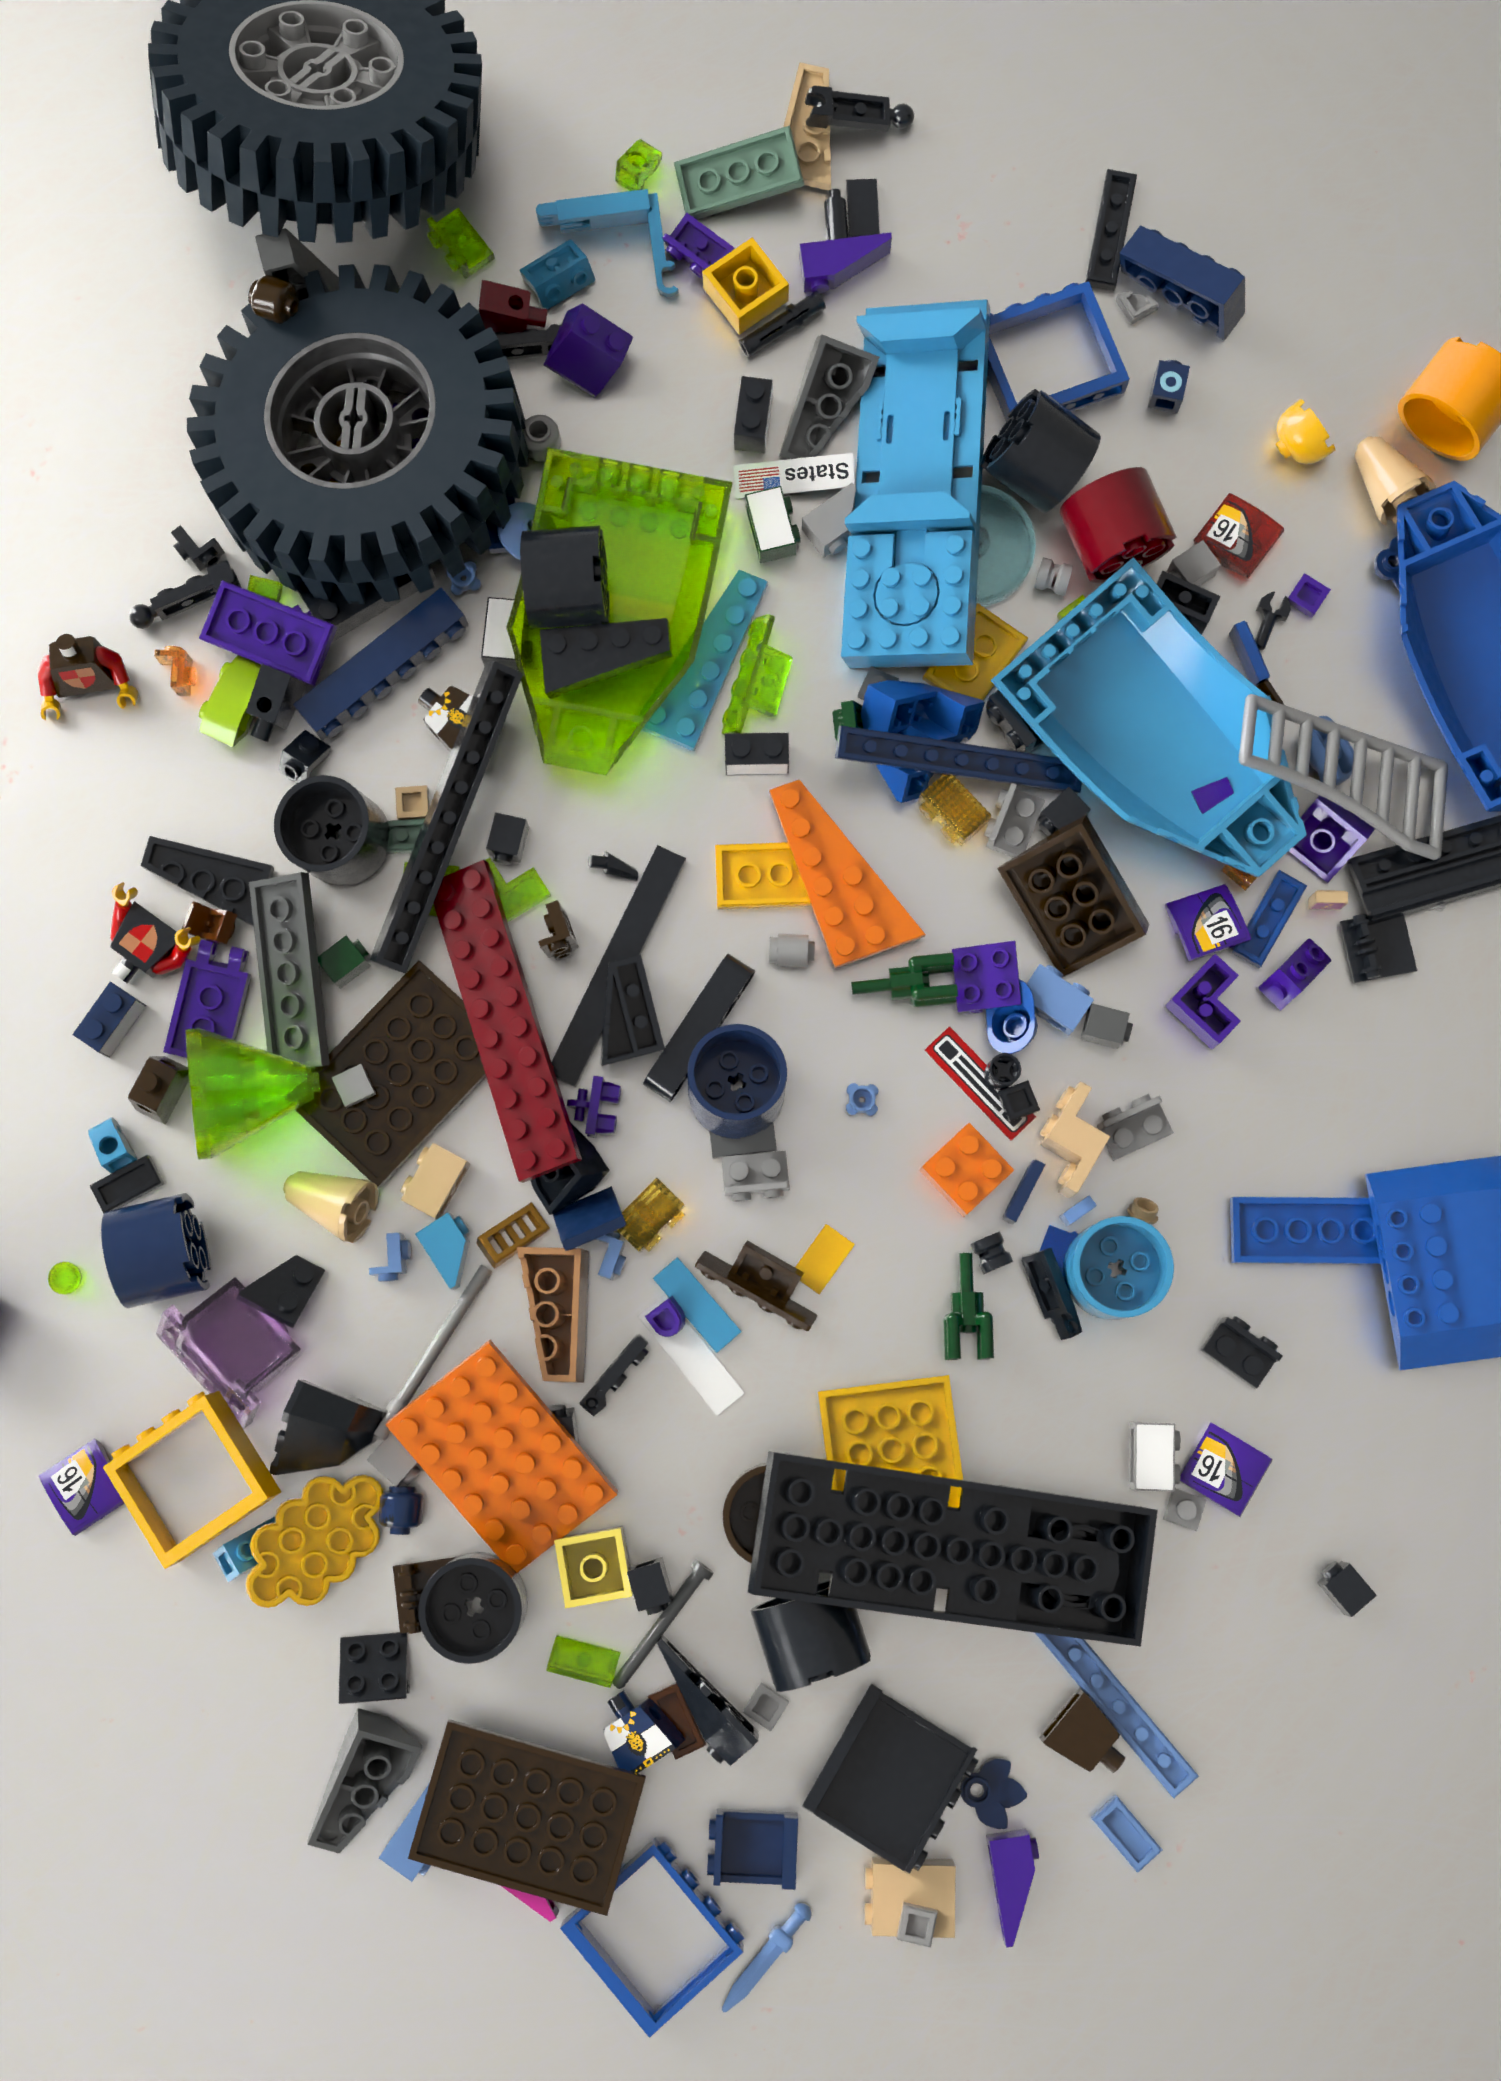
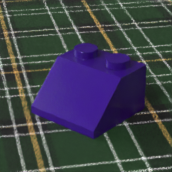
[543,303,633,398]
[1289,795,1375,883]

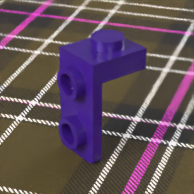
[1258,938,1331,1011]

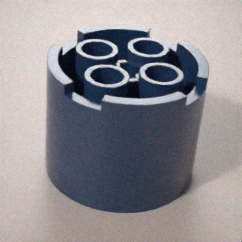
[688,1024,787,1139]
[101,1193,211,1308]

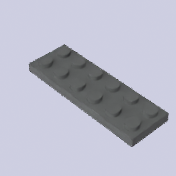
[249,872,330,1073]

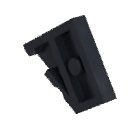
[236,1255,325,1328]

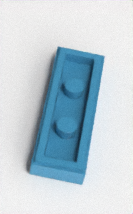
[653,1257,742,1353]

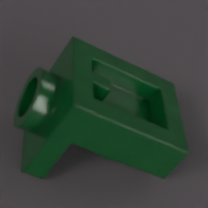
[832,700,863,741]

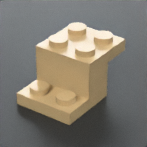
[1040,1081,1110,1199]

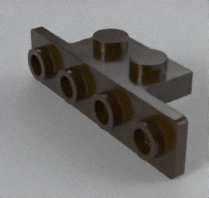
[695,1240,817,1331]

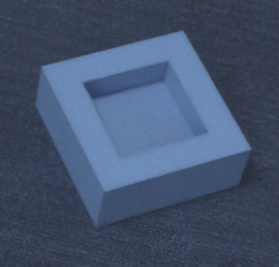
[1059,1195,1097,1227]

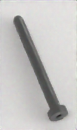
[613,1559,714,1689]

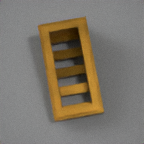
[476,1202,550,1269]

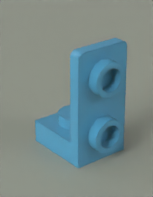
[213,1516,275,1583]

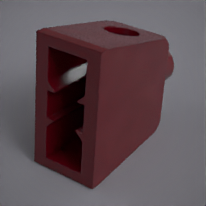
[478,280,548,334]

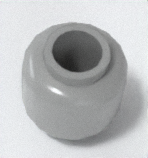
[522,415,561,462]

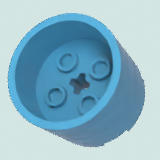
[1063,1216,1174,1320]

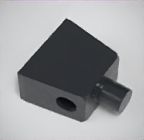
[246,664,307,742]

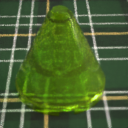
[185,1027,320,1160]

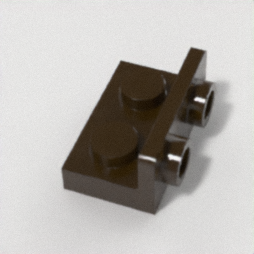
[538,900,579,960]

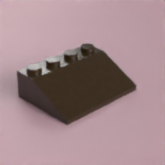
[997,815,1150,978]

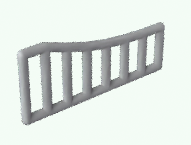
[1239,694,1448,860]

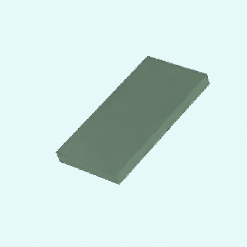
[674,125,805,220]

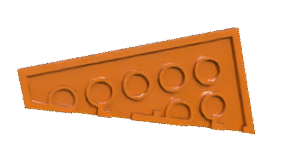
[769,780,926,969]

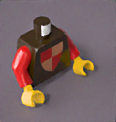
[37,634,139,720]

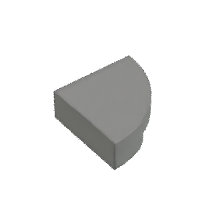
[1116,291,1159,325]

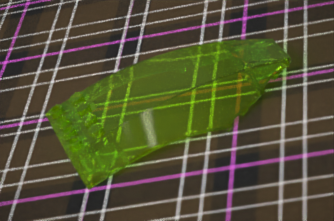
[506,447,733,776]

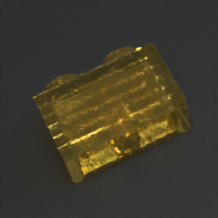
[918,774,991,847]
[617,1177,685,1253]

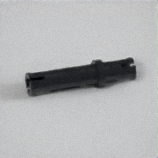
[738,291,826,357]

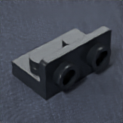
[1200,1316,1283,1389]

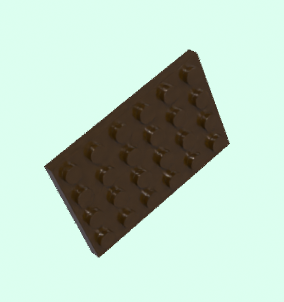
[285,960,486,1189]
[408,1719,646,1916]

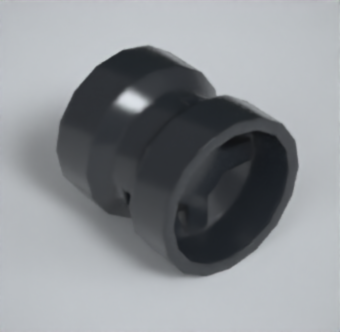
[984,1053,1021,1090]
[970,1232,1013,1274]

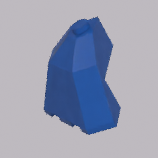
[861,680,985,803]

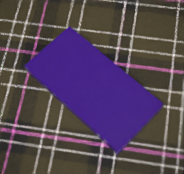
[199,580,338,686]

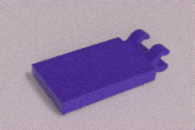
[163,939,251,1067]

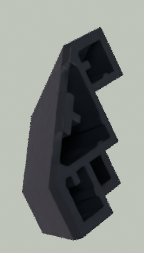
[269,1380,387,1475]

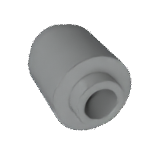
[769,934,815,967]

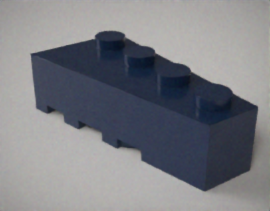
[1119,225,1245,341]

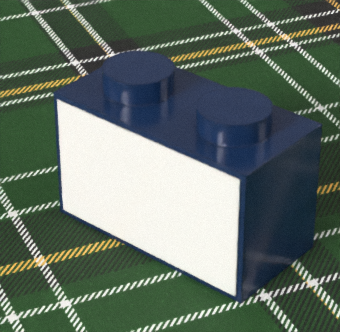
[72,982,147,1058]

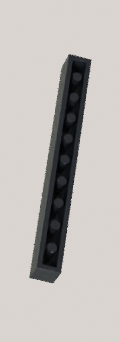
[370,661,524,974]

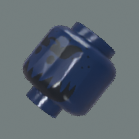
[379,1486,423,1535]

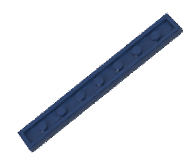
[835,726,1082,793]

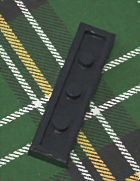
[1085,169,1137,291]

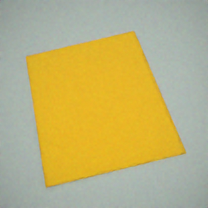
[795,1224,855,1295]

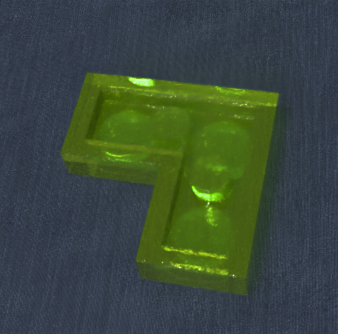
[485,857,551,923]

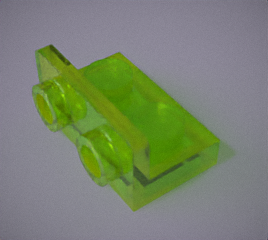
[426,208,495,279]

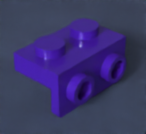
[662,212,735,279]

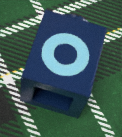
[1147,360,1190,414]

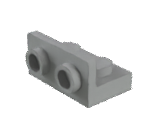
[984,782,1045,857]
[1097,1094,1174,1161]
[721,1151,790,1201]

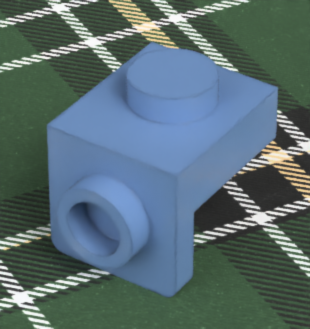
[595,1231,626,1280]
[369,1233,411,1282]

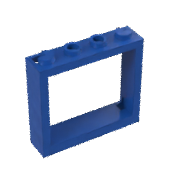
[987,281,1130,422]
[560,1838,744,2038]

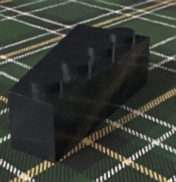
[540,618,672,699]

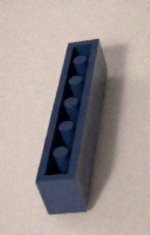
[293,587,468,741]

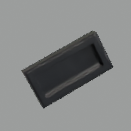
[846,179,880,238]
[90,1155,164,1214]

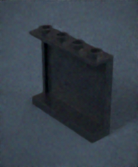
[802,1684,979,1874]

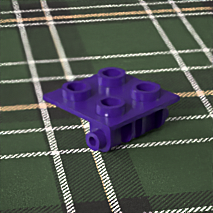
[952,941,1022,1013]

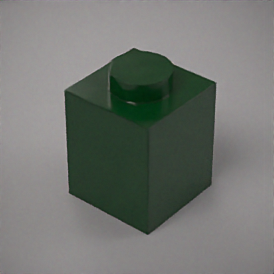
[318,935,371,989]

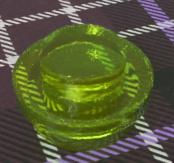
[48,1262,82,1295]

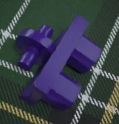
[567,1076,621,1138]

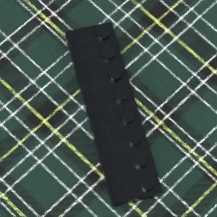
[1347,815,1501,925]

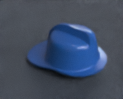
[986,979,1038,1054]

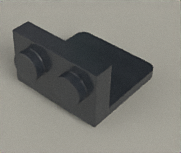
[986,690,1044,753]

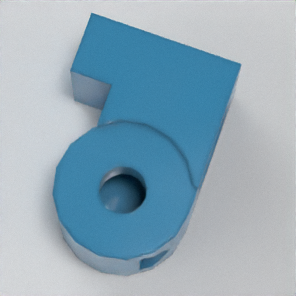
[88,1117,138,1174]

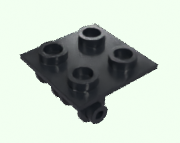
[1340,914,1417,983]
[339,1633,410,1704]

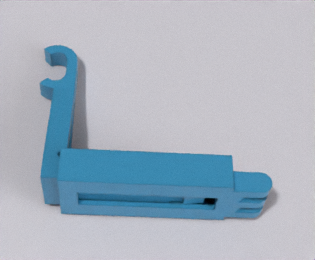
[536,189,679,297]

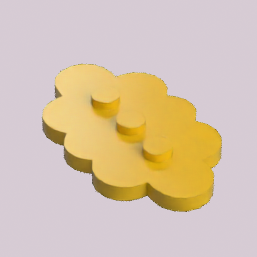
[246,1474,383,1608]

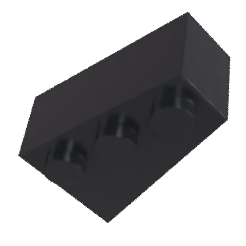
[600,955,665,1066]

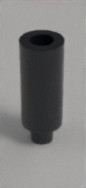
[824,188,848,240]

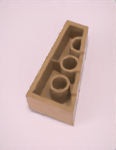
[517,1247,589,1383]

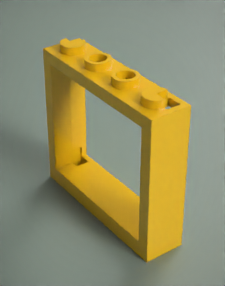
[103,1391,282,1569]

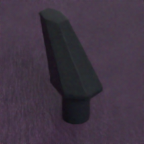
[588,851,639,881]

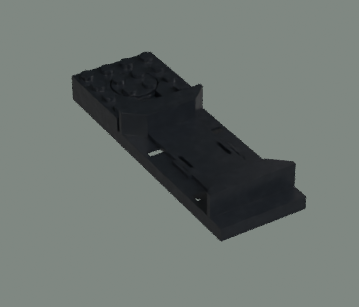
[747,1451,1158,1647]

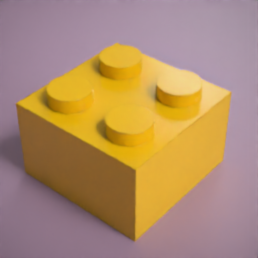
[702,237,789,335]

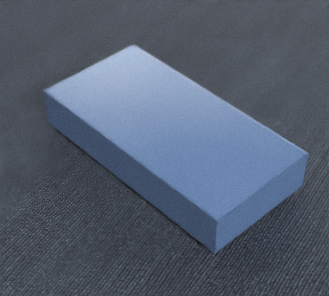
[1091,1795,1162,1873]

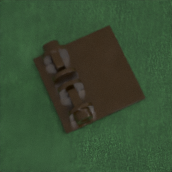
[393,1557,456,1634]

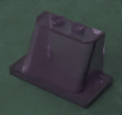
[156,1277,301,1430]

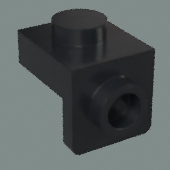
[171,525,225,571]
[279,730,331,783]

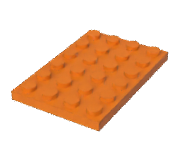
[386,1340,618,1573]

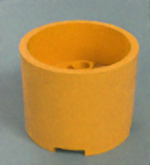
[1398,337,1501,461]

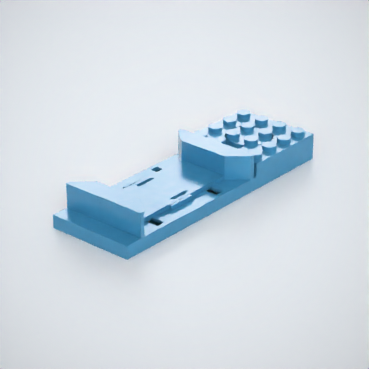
[841,299,990,669]

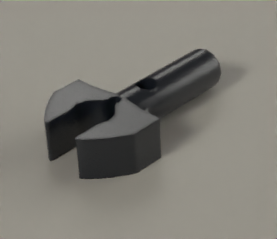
[1255,591,1291,650]

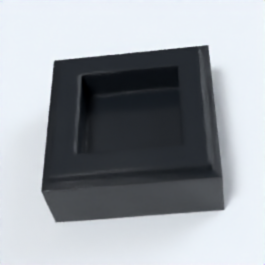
[997,1080,1040,1122]

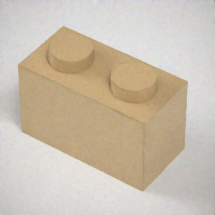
[400,1143,471,1219]

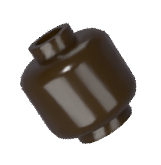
[248,275,299,324]

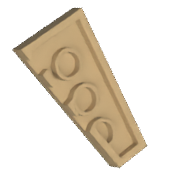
[783,62,831,190]

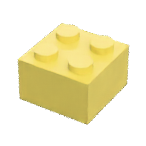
[554,1526,633,1609]

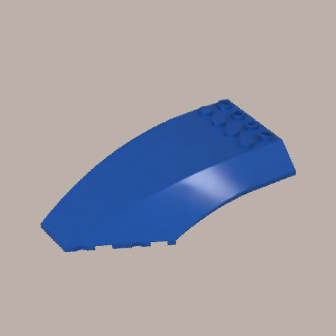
[1396,481,1501,812]
[1365,1156,1501,1370]

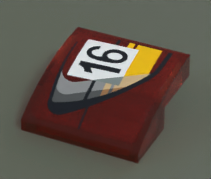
[1193,493,1284,578]

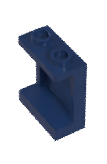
[707,1809,798,1890]

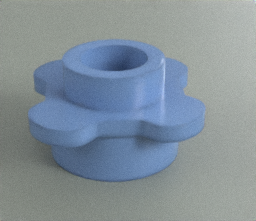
[446,561,481,595]
[846,1083,879,1116]

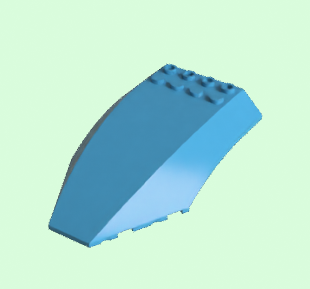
[990,557,1307,877]

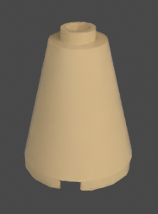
[1355,436,1436,525]
[283,1171,379,1243]

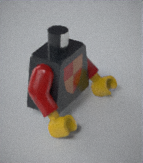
[110,882,201,984]

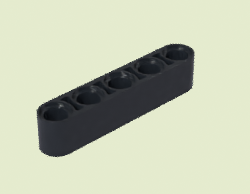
[643,954,755,1102]

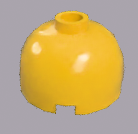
[1276,399,1335,464]

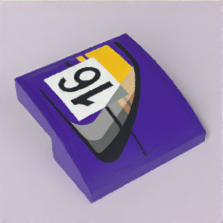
[1165,884,1251,962]
[1180,1423,1273,1517]
[39,1438,124,1536]

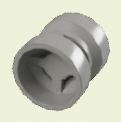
[1034,557,1073,596]

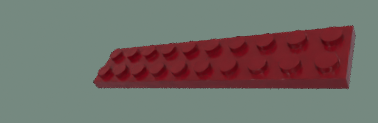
[433,860,582,1183]

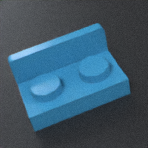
[519,239,595,309]

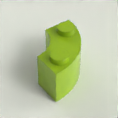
[199,655,261,747]

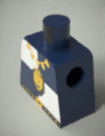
[603,1690,686,1773]

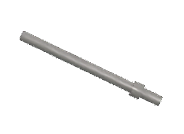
[373,1265,492,1441]

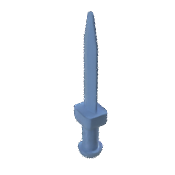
[722,1903,812,2012]

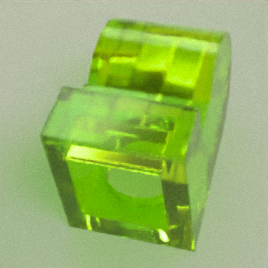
[615,139,662,191]

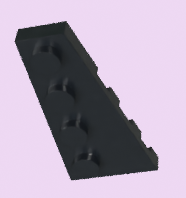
[141,836,274,927]

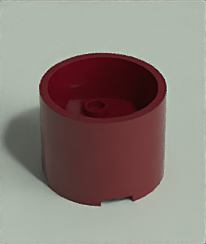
[1059,467,1177,583]

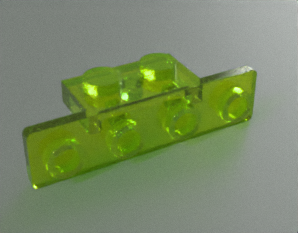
[722,614,793,735]

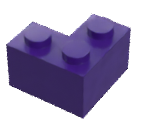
[1165,954,1241,1050]

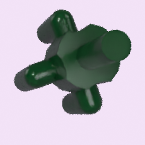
[851,952,958,1007]
[943,1253,994,1360]

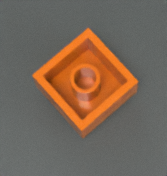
[919,1122,1014,1217]

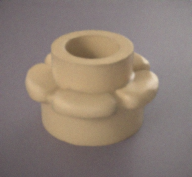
[1127,1197,1159,1224]

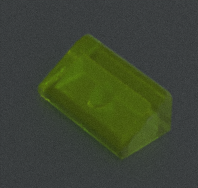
[546,1635,621,1688]

